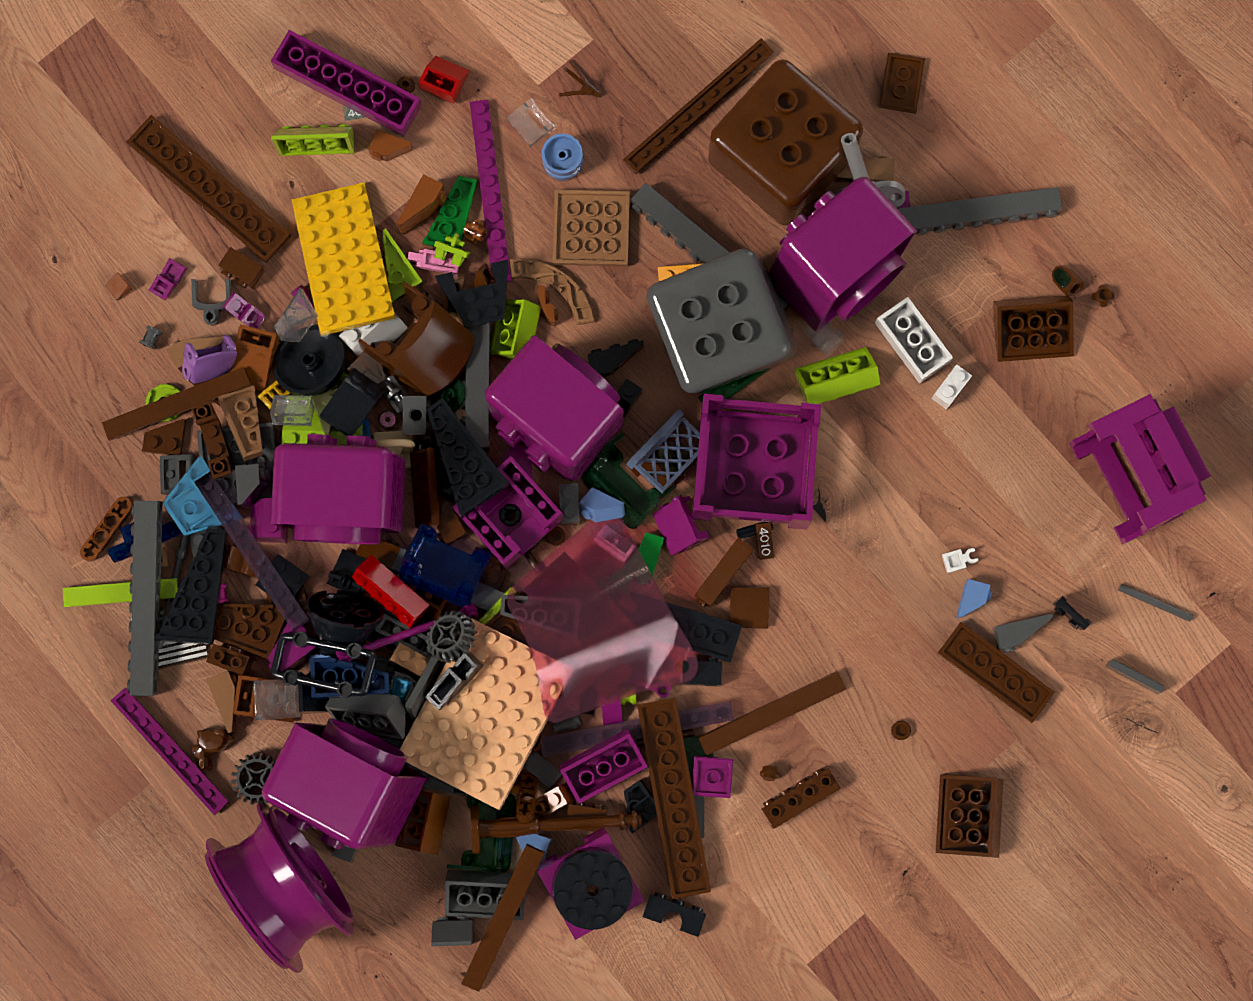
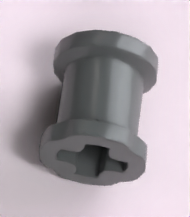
[139,325,163,350]

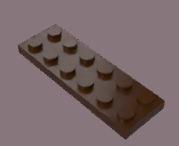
[938,622,1055,723]

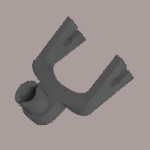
[191,279,232,326]

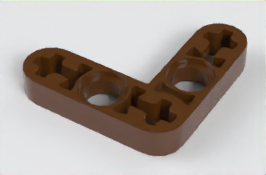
[509,774,538,823]

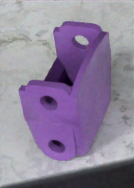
[182,335,237,384]

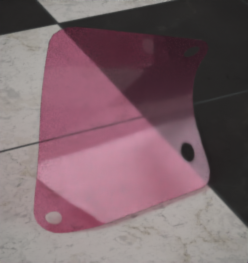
[507,518,698,723]

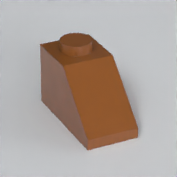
[368,129,413,161]

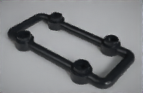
[271,631,376,698]

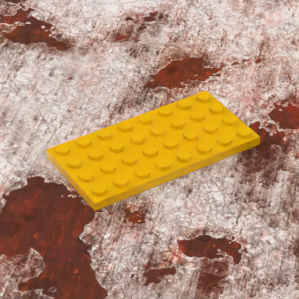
[292,182,396,336]

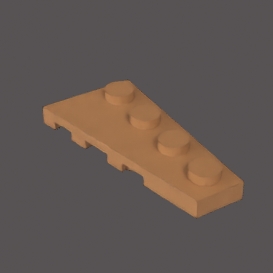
[218,385,263,461]

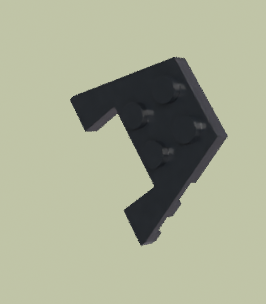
[435,260,509,328]

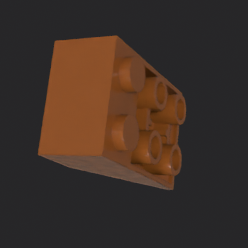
[230,324,280,392]
[233,675,298,723]

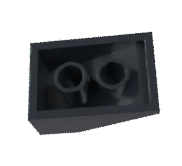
[319,368,386,436]

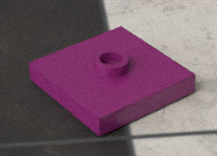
[692,756,733,798]

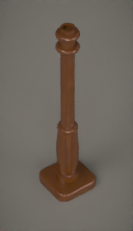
[470,805,641,854]

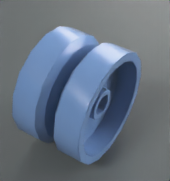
[541,133,583,181]

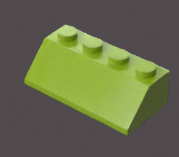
[794,347,881,404]

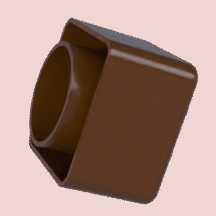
[708,59,863,226]

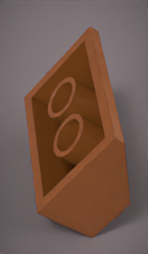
[396,791,450,855]

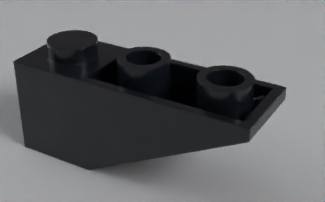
[588,339,644,377]

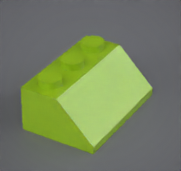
[490,299,541,360]

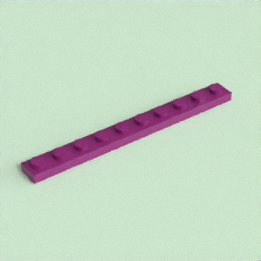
[470,100,511,282]

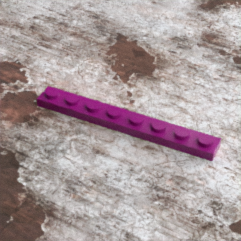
[111,688,229,815]

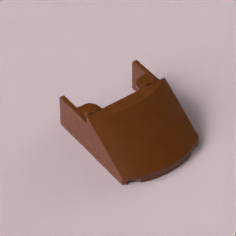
[358,282,475,397]

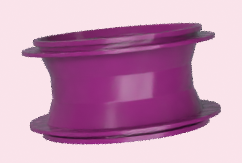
[205,802,354,973]

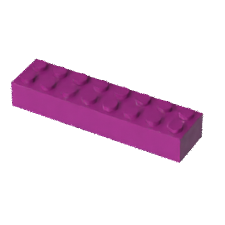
[271,30,422,137]

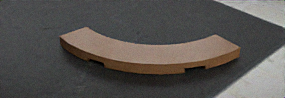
[509,259,595,325]

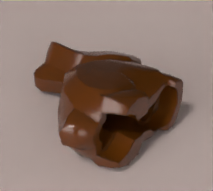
[191,729,234,771]

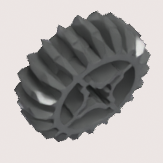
[426,610,477,663]
[231,752,276,805]

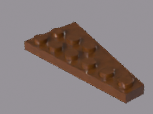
[163,603,292,659]

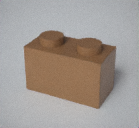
[388,643,430,679]

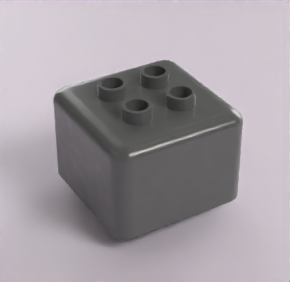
[647,248,797,393]

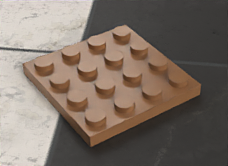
[552,190,630,267]

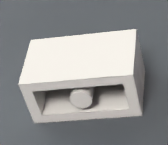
[931,365,972,410]

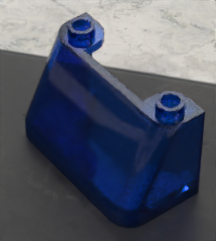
[399,523,492,607]

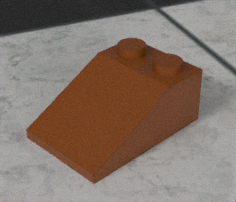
[397,174,447,235]

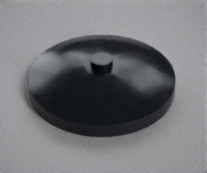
[273,324,347,397]

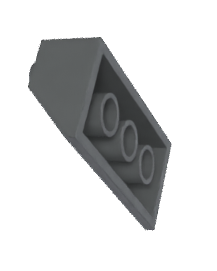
[325,694,406,739]
[445,870,525,920]

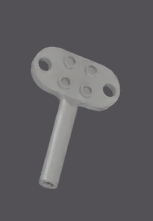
[834,133,905,208]

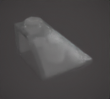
[274,288,318,342]

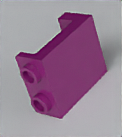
[653,495,709,556]

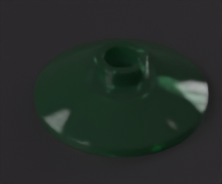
[432,379,465,412]

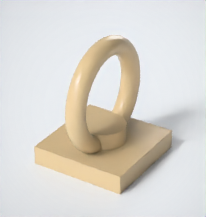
[374,431,415,469]

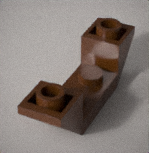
[191,400,232,479]

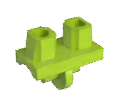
[434,233,470,267]

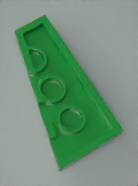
[422,176,477,248]

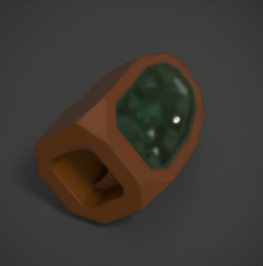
[1052,265,1084,296]

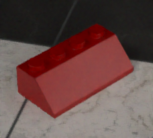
[352,555,429,628]

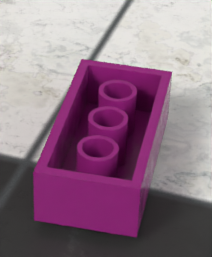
[559,728,648,804]

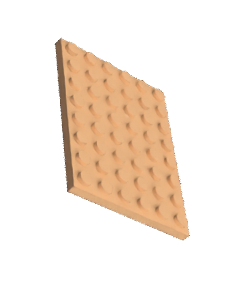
[400,618,574,811]

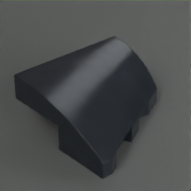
[624,779,657,833]

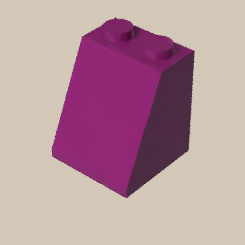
[249,498,288,543]
[268,615,320,672]

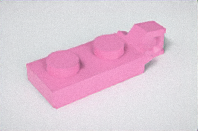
[408,249,459,273]

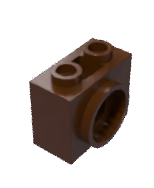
[206,643,254,676]

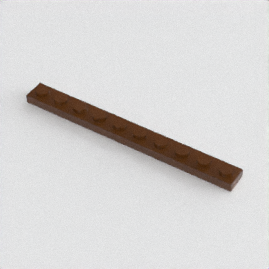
[623,38,774,175]

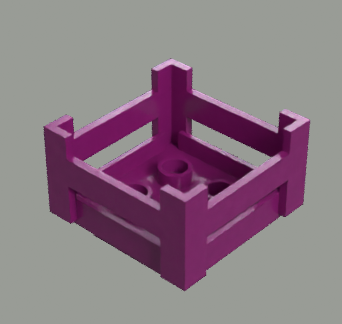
[692,394,821,530]
[1069,394,1211,545]

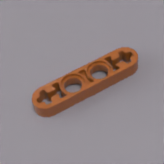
[80,497,133,562]

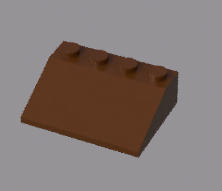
[993,295,1074,362]
[935,775,1004,858]

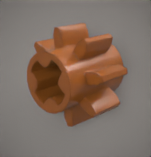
[463,219,487,244]

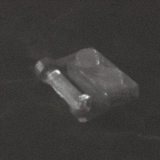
[506,98,556,147]

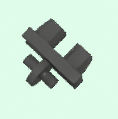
[379,375,408,414]

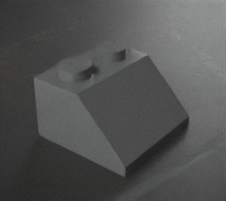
[235,464,270,507]
[431,916,474,947]

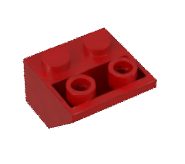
[418,56,470,104]

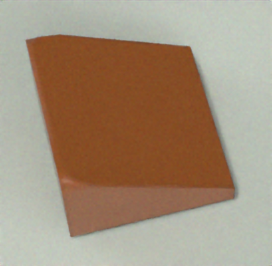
[105,272,131,300]

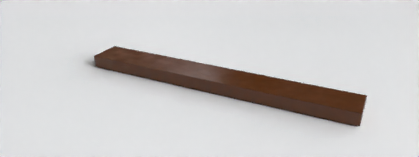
[102,367,251,441]
[698,671,846,755]
[461,844,545,992]

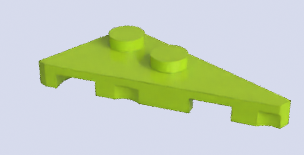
[382,228,423,303]

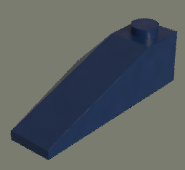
[310,657,390,699]

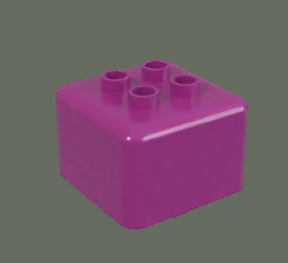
[769,177,917,333]
[485,335,624,481]
[271,434,406,544]
[262,718,427,850]

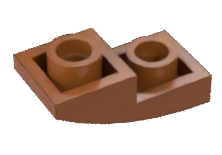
[537,285,558,326]

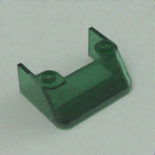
[582,433,676,529]
[447,789,516,872]

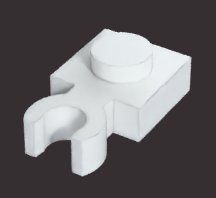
[941,548,978,574]

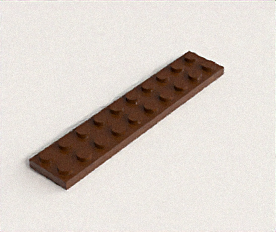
[126,115,291,263]
[637,697,711,899]

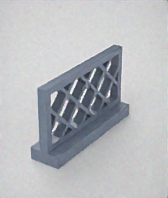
[626,409,700,493]

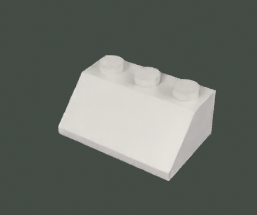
[339,313,408,357]

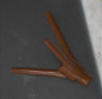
[559,60,601,98]

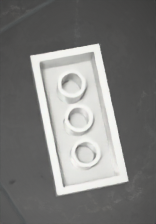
[875,297,953,384]

